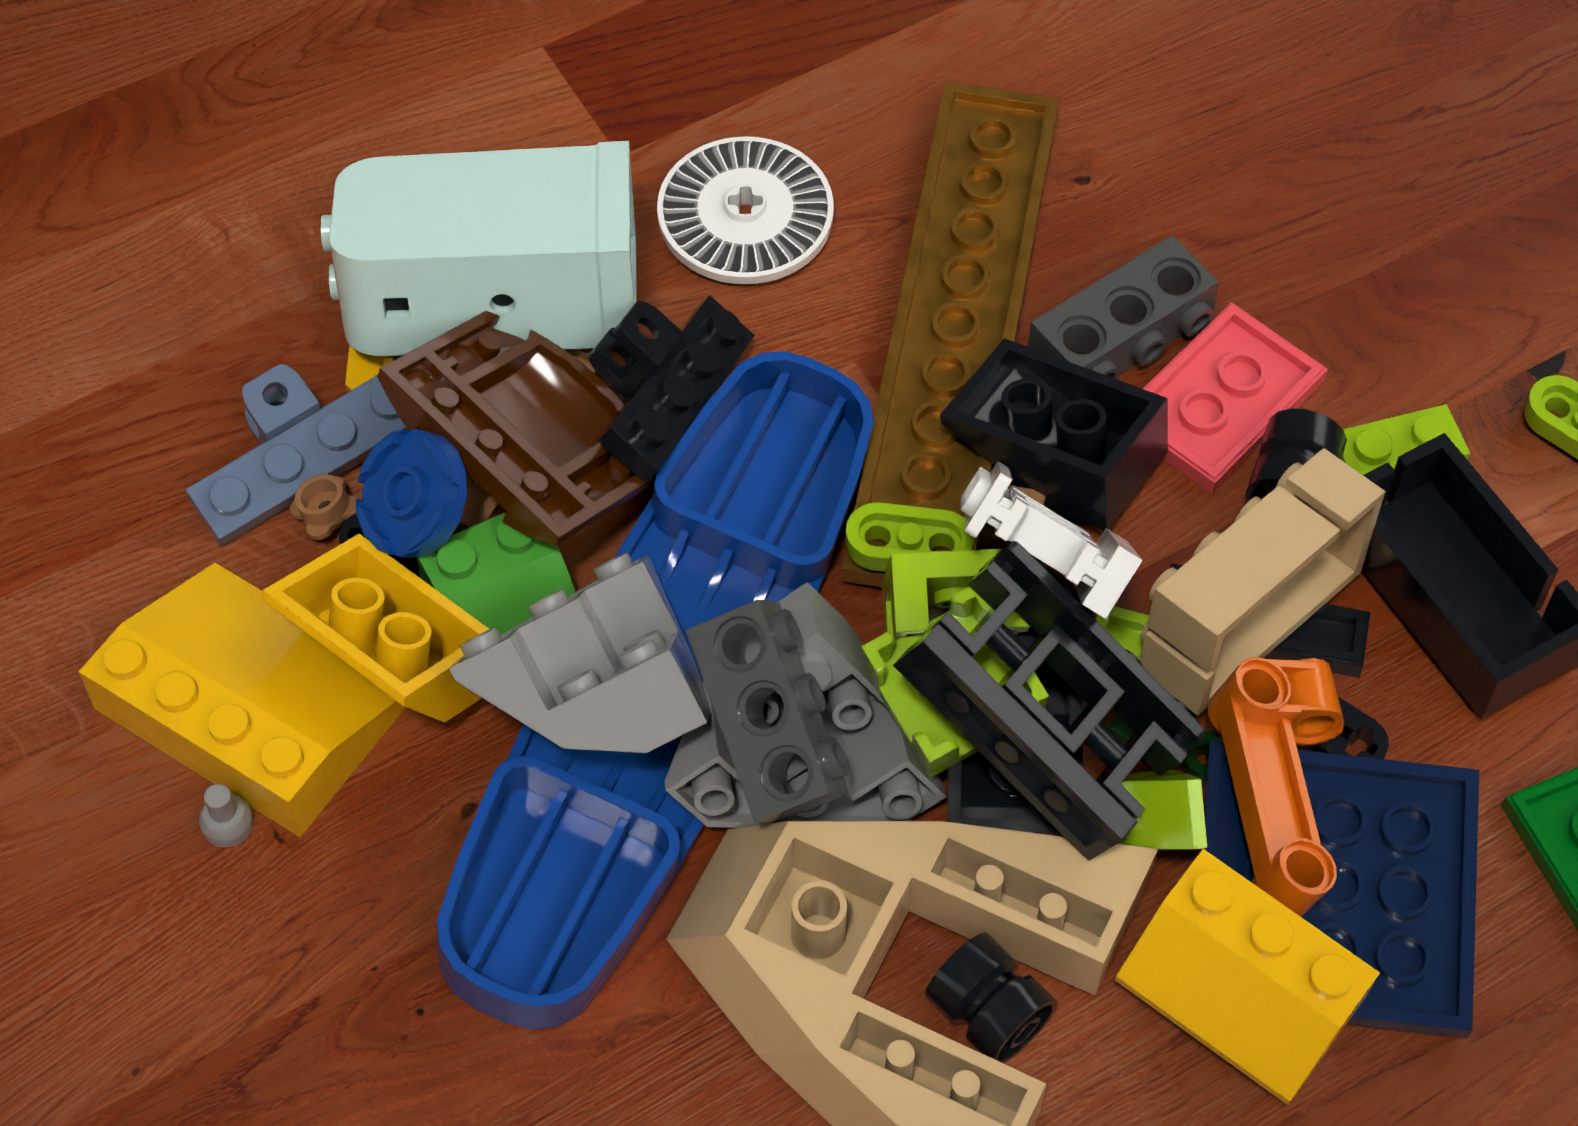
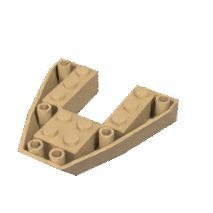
[666,821,1158,1126]

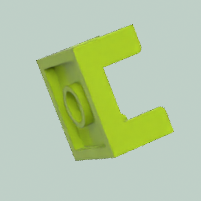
[882,549,1030,641]
[861,586,1049,779]

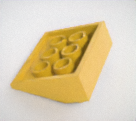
[79,563,406,837]

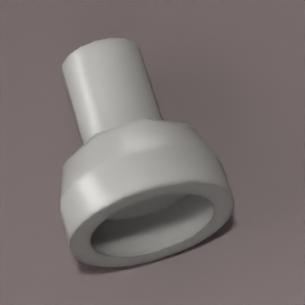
[198,784,254,847]

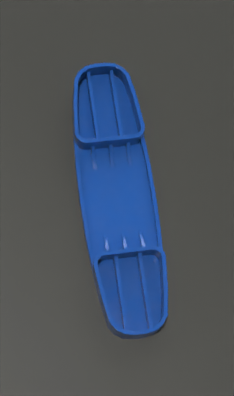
[437,351,874,1030]

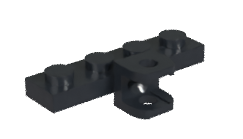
[588,295,755,483]

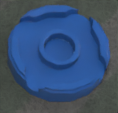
[356,429,467,559]

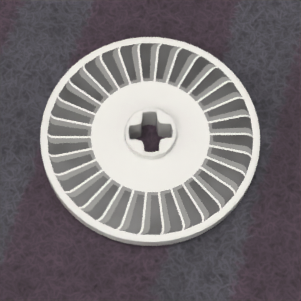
[657,136,834,284]

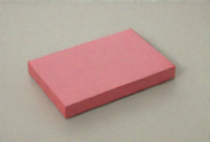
[1143,302,1328,494]

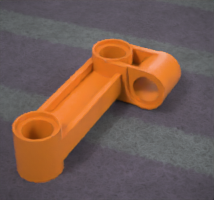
[1208,657,1344,917]

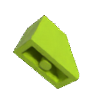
[1096,769,1207,849]

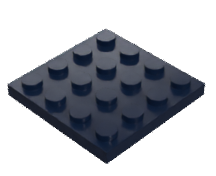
[1200,740,1479,1038]

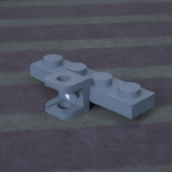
[185,364,408,547]

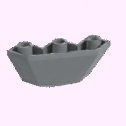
[449,552,711,753]
[664,582,947,828]

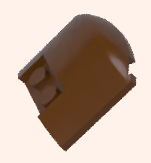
[377,311,658,546]

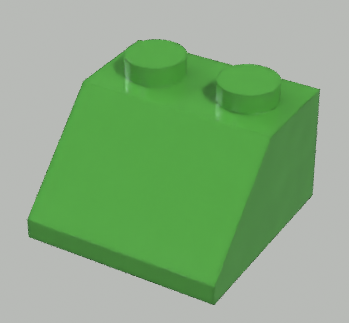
[416,512,576,635]

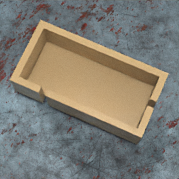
[1140,448,1386,716]

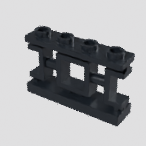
[893,541,1206,861]

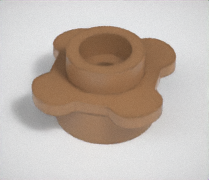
[290,474,359,540]

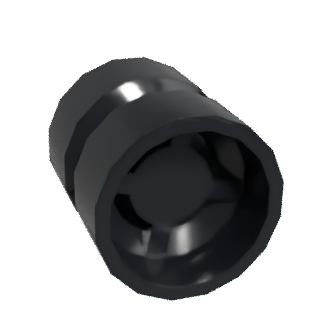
[1246,408,1347,501]
[925,932,1058,1063]

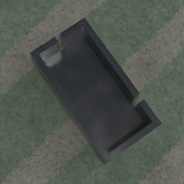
[1362,433,1578,719]

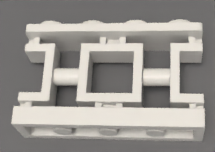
[960,462,1142,619]

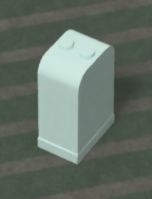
[321,141,637,356]

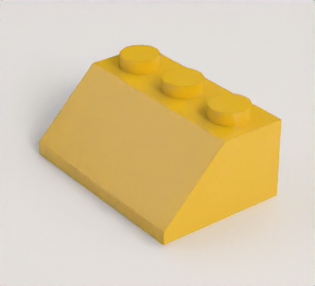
[262,534,489,723]
[1115,849,1380,1105]

